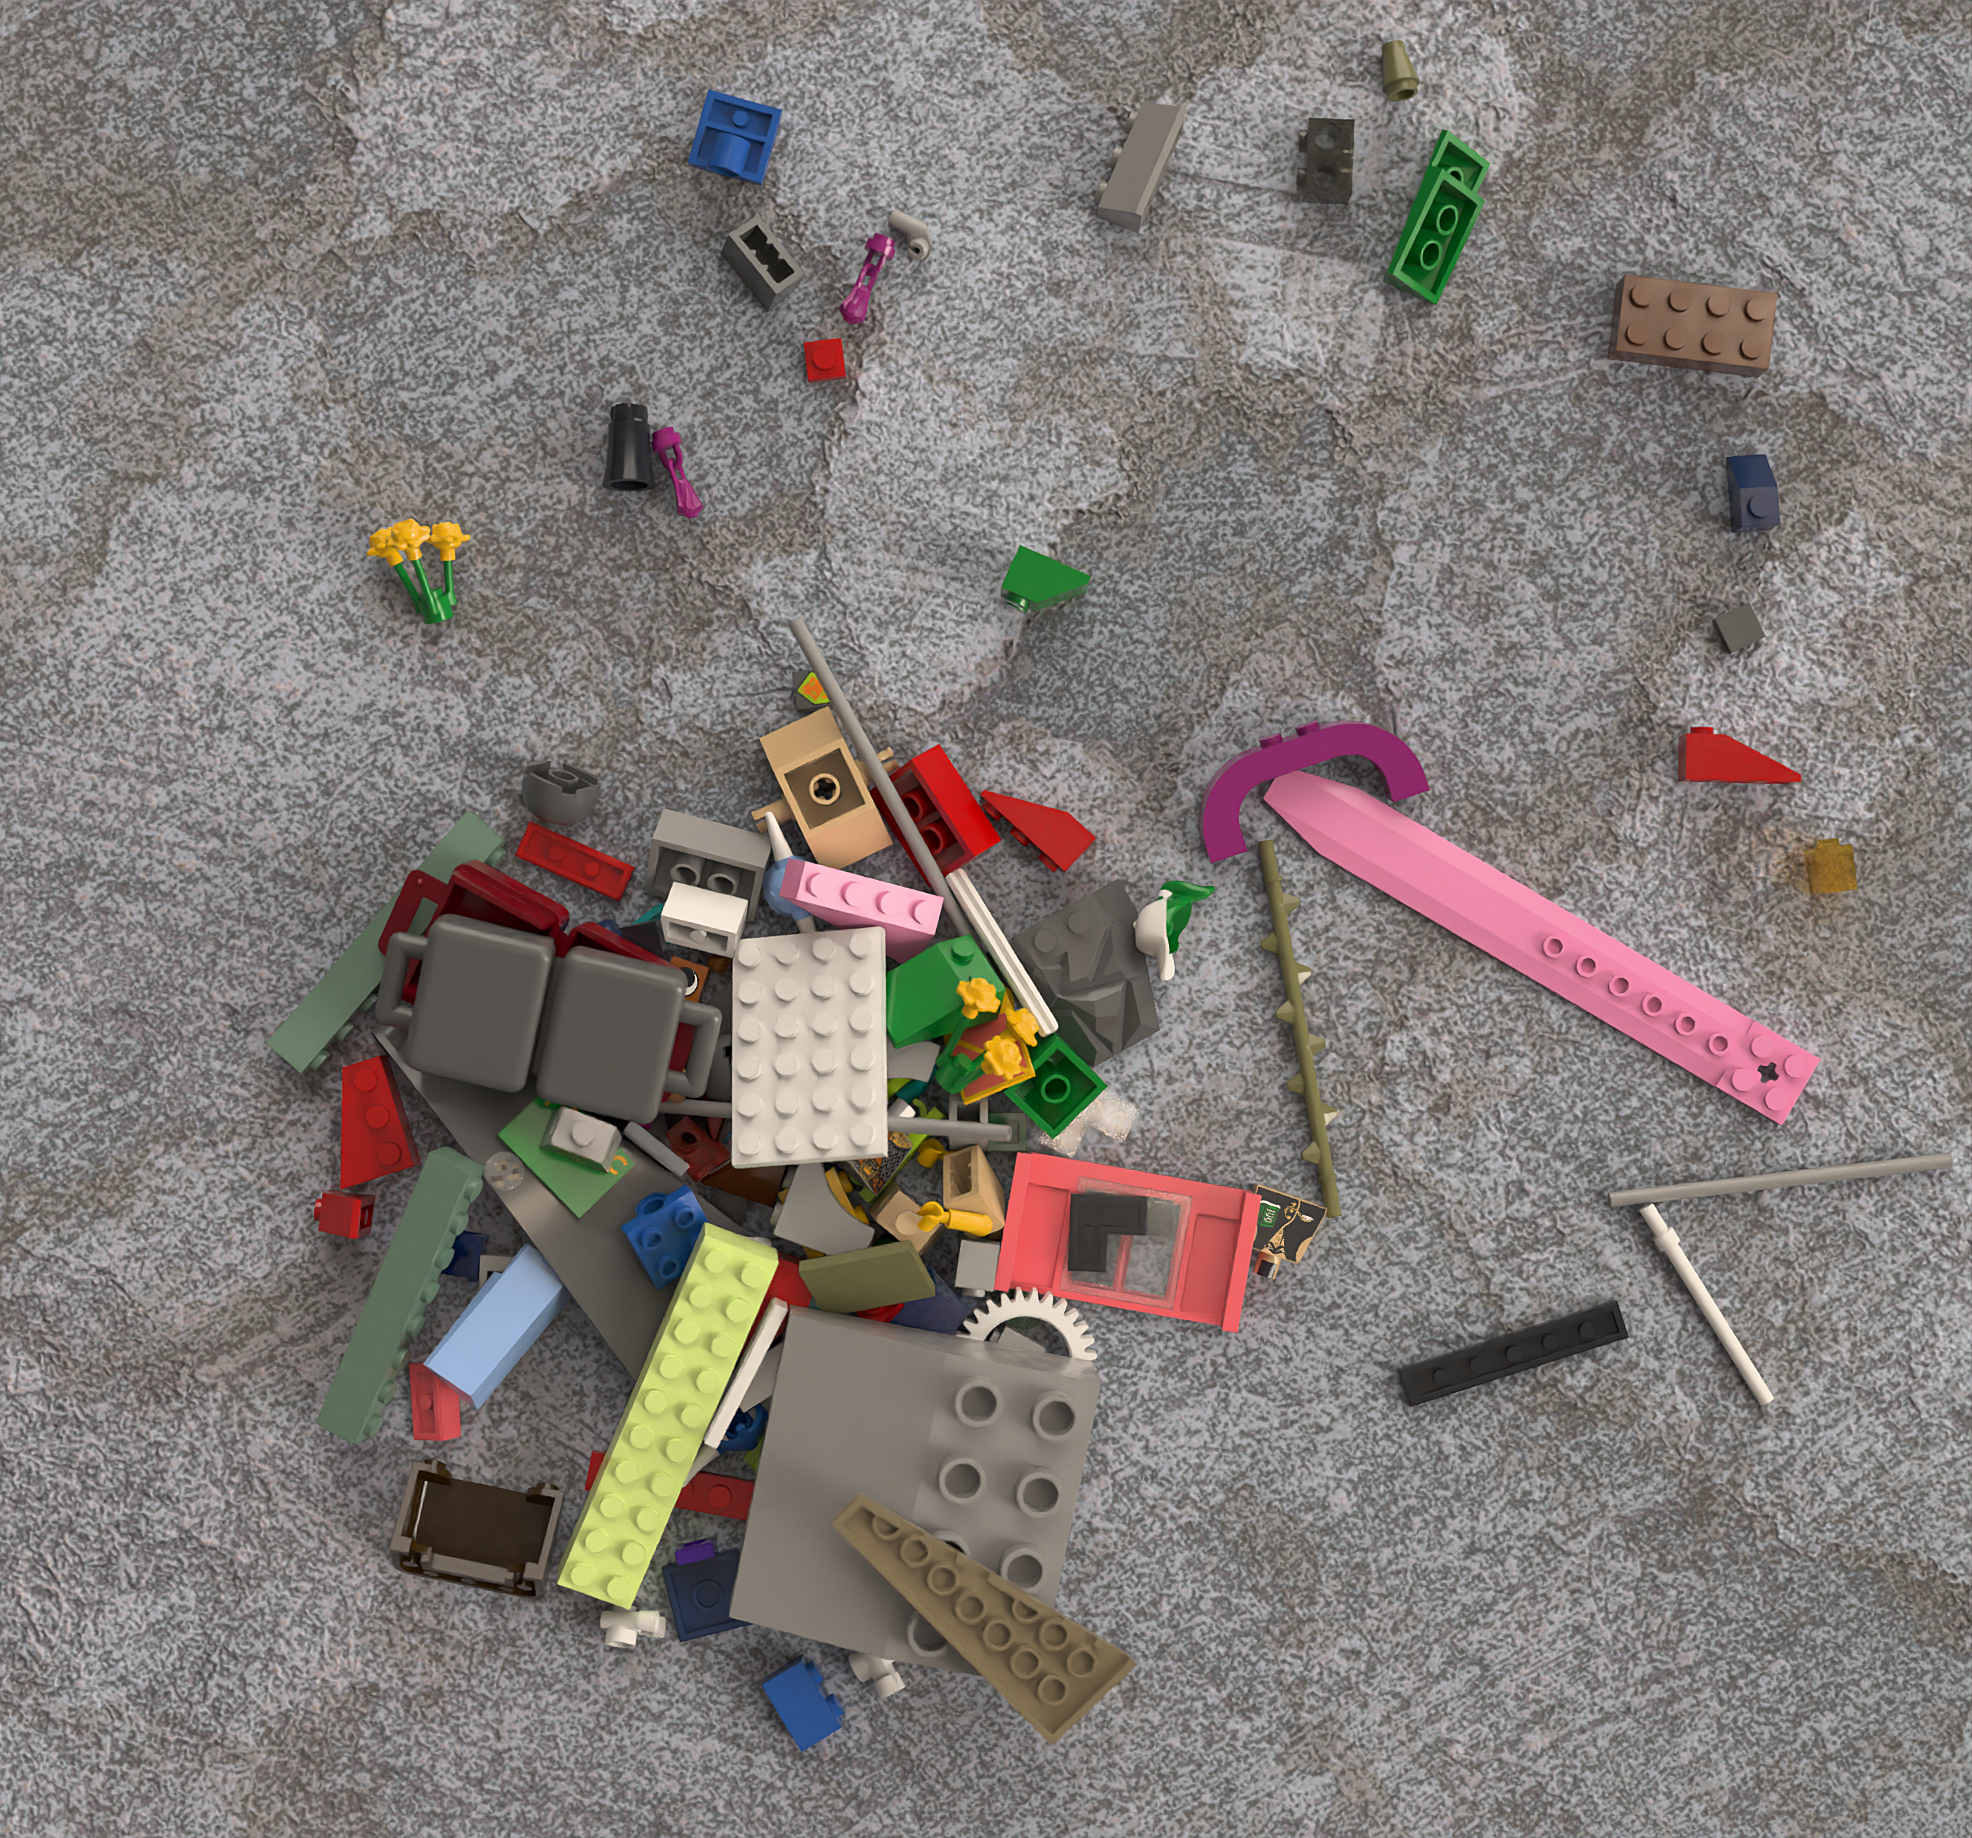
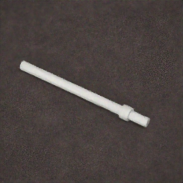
[1639,1203,1774,1406]

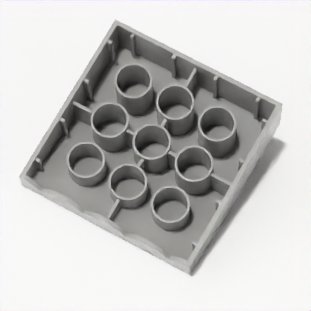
[729,1305,1101,1677]

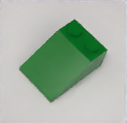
[886,934,1006,1049]

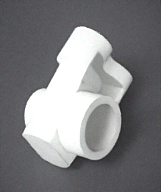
[600,1605,666,1648]
[849,1651,905,1699]

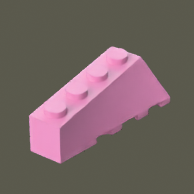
[779,858,944,964]

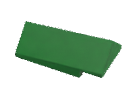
[1382,129,1491,305]

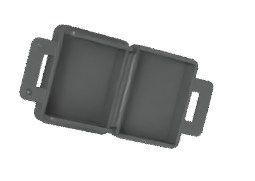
[375,914,722,1124]

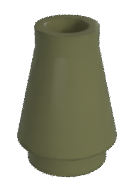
[1382,40,1420,102]

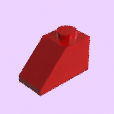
[314,1190,376,1239]

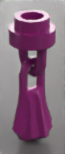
[838,233,896,325]
[650,427,703,519]

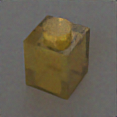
[1805,838,1858,895]

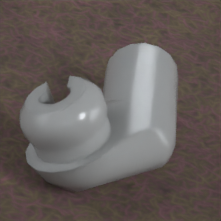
[888,208,932,260]

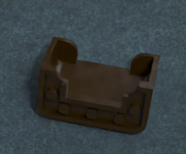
[389,1459,565,1599]

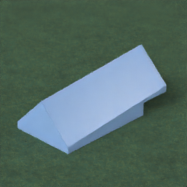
[423,1243,572,1410]

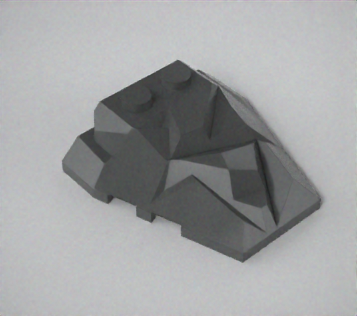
[986,878,1160,1067]

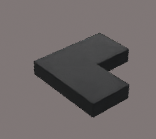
[1068,1193,1148,1272]

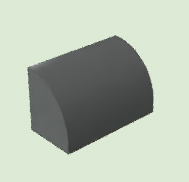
[721,215,805,312]

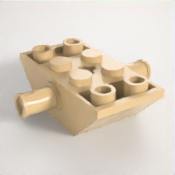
[751,706,900,870]

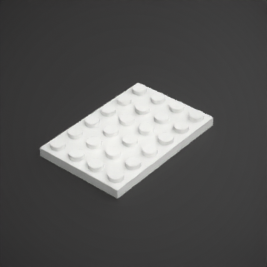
[732,926,888,1169]

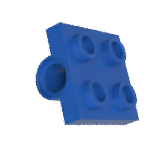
[688,89,783,186]
[620,1184,709,1290]

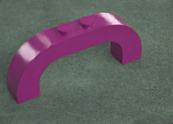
[1198,720,1430,863]

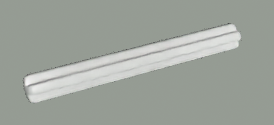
[946,868,1058,1037]

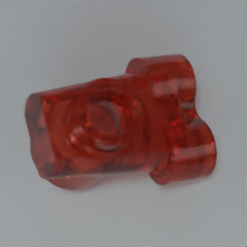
[665,1115,731,1183]

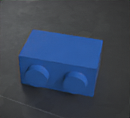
[761,1654,845,1752]

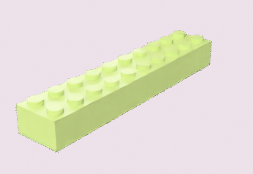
[557,1222,779,1610]

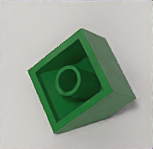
[1001,545,1091,614]
[1002,1031,1108,1140]

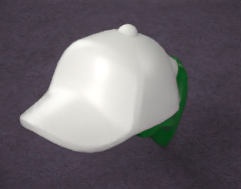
[1133,880,1215,981]

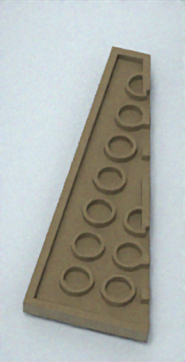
[831,1492,1137,1745]

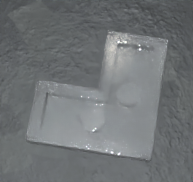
[1038,1090,1141,1159]

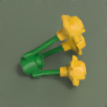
[366,519,470,624]
[935,978,1040,1094]

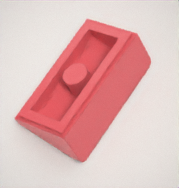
[409,1362,461,1441]

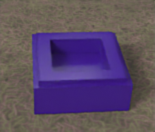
[675,1536,718,1566]

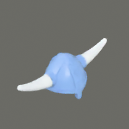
[763,812,817,934]

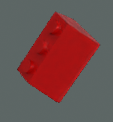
[869,744,1001,888]

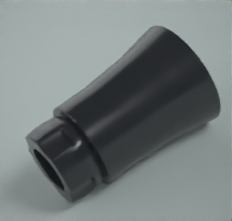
[602,403,656,492]

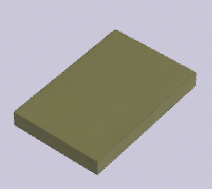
[799,1240,935,1314]

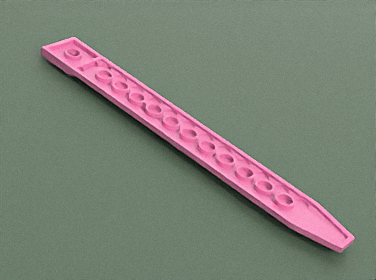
[1263,770,1821,1125]

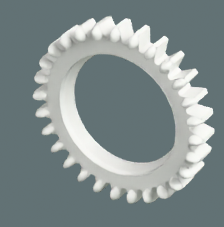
[955,1287,1097,1371]

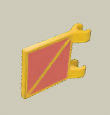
[943,982,1036,1105]

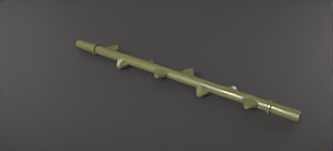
[1258,839,1342,1218]

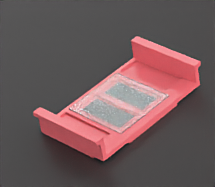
[994,1151,1262,1333]

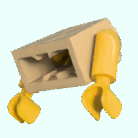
[916,1138,1005,1240]

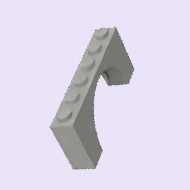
[770,1034,941,1255]

